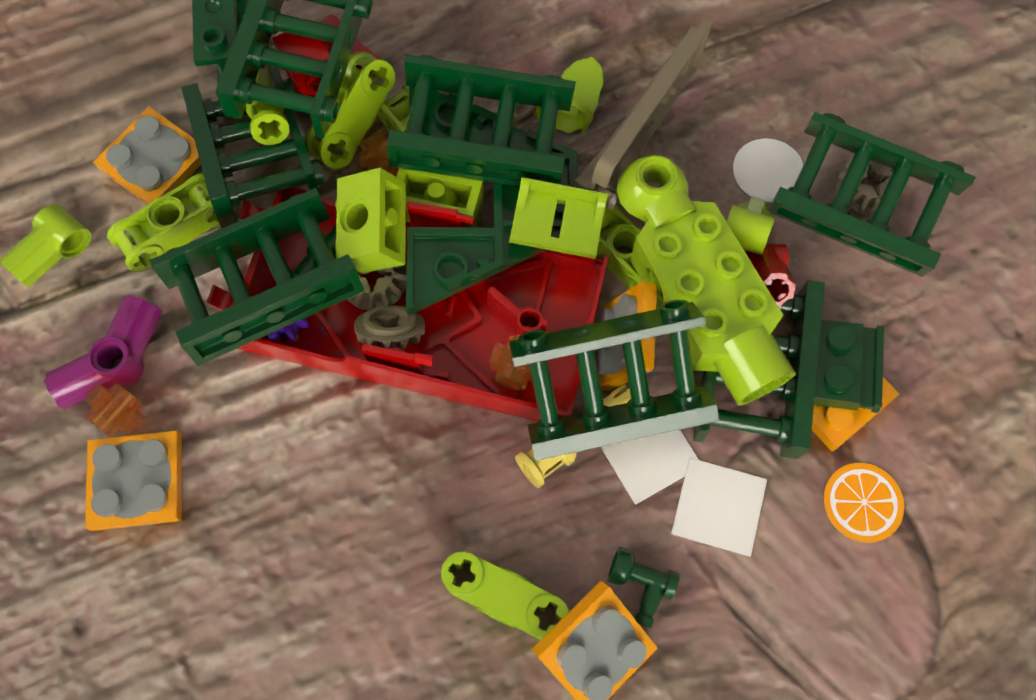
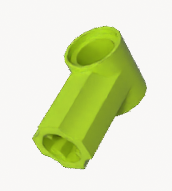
[726,197,775,255]
[0,204,92,288]

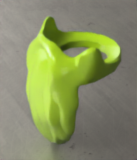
[535,57,604,134]

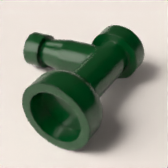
[607,546,680,628]

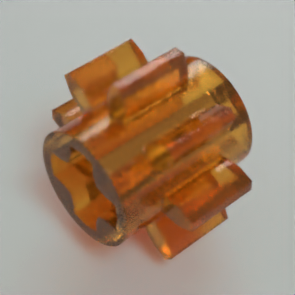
[359,129,399,177]
[489,336,532,390]
[84,382,143,437]

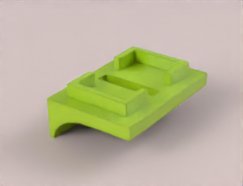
[509,177,608,259]

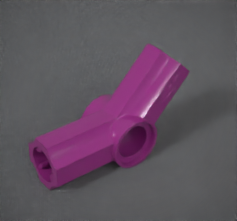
[44,295,162,409]

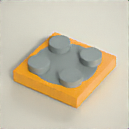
[93,107,201,205]
[595,281,657,391]
[85,431,182,531]
[531,581,658,700]

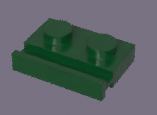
[814,320,884,413]

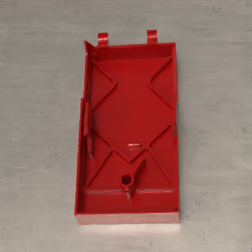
[206,187,609,421]

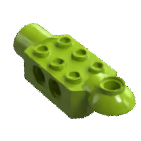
[616,155,796,406]

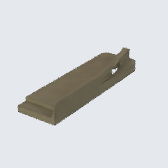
[573,18,713,209]

